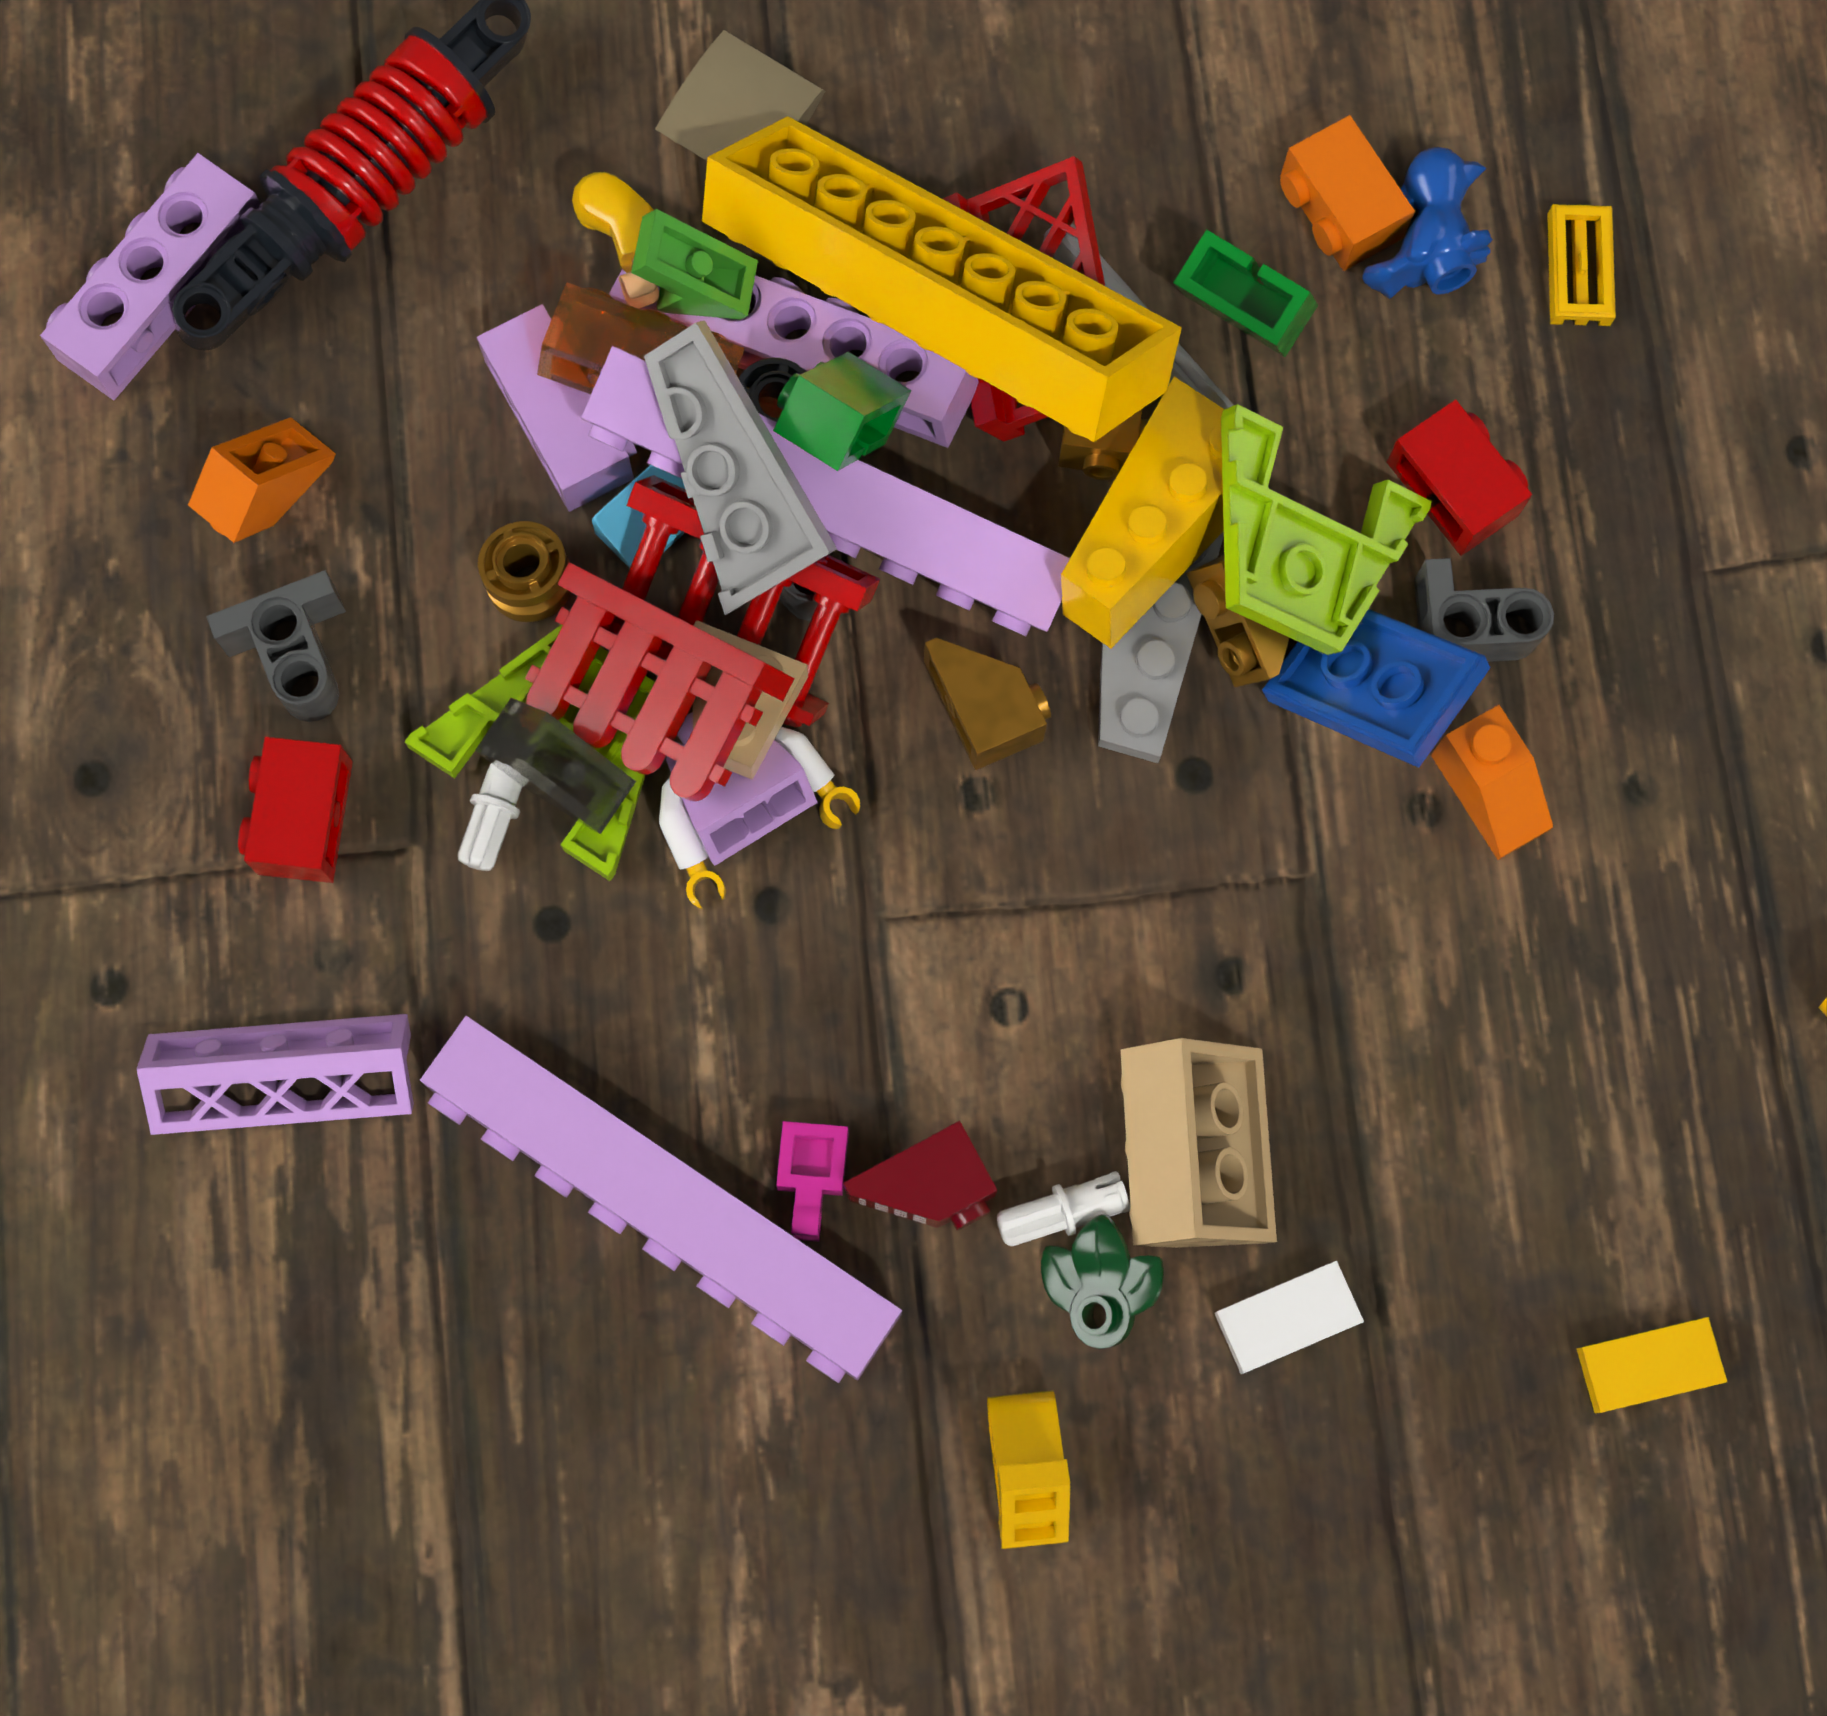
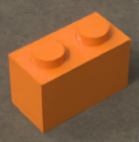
[1280,115,1415,271]

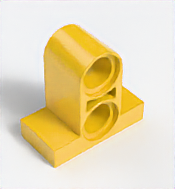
[987,1390,1070,1549]

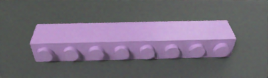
[581,346,1070,637]
[420,1016,902,1383]

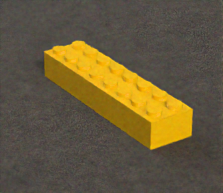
[702,116,1182,442]

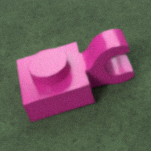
[776,1121,849,1242]

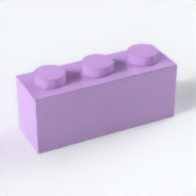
[477,304,637,512]

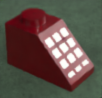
[843,1120,998,1230]

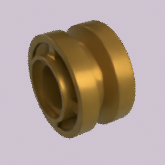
[478,521,571,622]

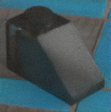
[475,698,636,834]

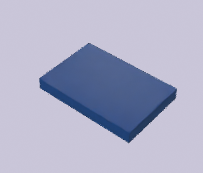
[1262,609,1490,768]

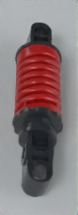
[173,0,531,351]

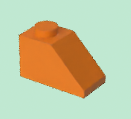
[188,417,336,543]
[1431,705,1553,860]

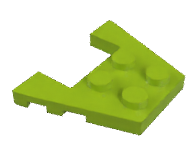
[1221,404,1432,655]
[405,625,655,881]

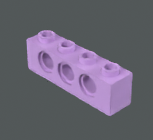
[40,153,260,400]

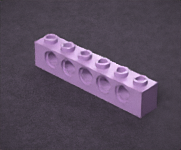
[609,269,979,448]

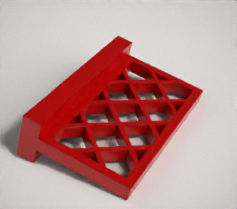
[942,156,1105,442]

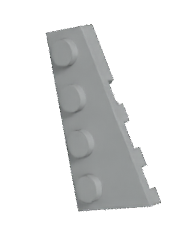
[644,320,837,615]
[1098,531,1224,763]

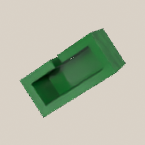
[1173,229,1318,357]
[773,352,912,471]

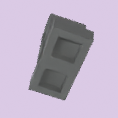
[1414,558,1554,662]
[206,570,346,722]

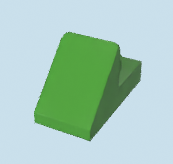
[631,209,758,320]

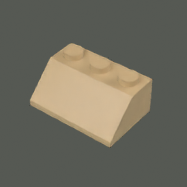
[1120,1038,1277,1248]

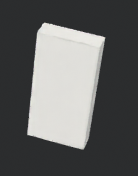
[1214,1261,1364,1374]

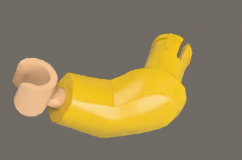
[572,172,659,311]

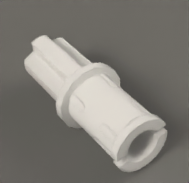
[457,743,534,871]
[997,1171,1130,1246]

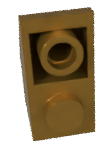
[1186,555,1289,687]

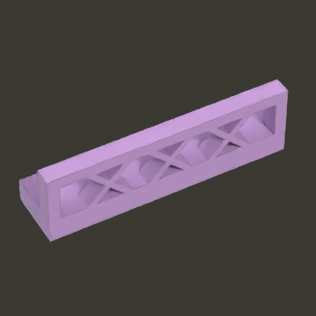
[137,1014,414,1135]

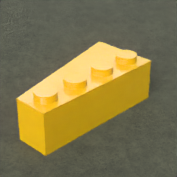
[1061,376,1224,649]

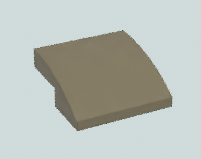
[655,30,826,161]

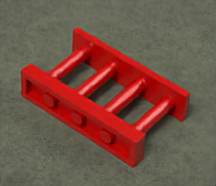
[608,475,880,727]

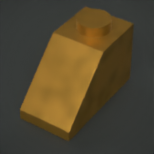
[924,638,1051,771]

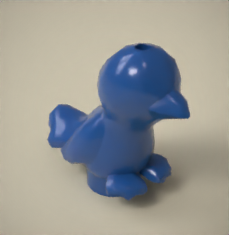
[1362,147,1493,299]

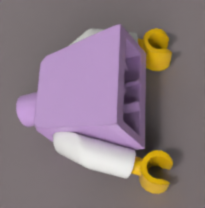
[659,712,860,909]

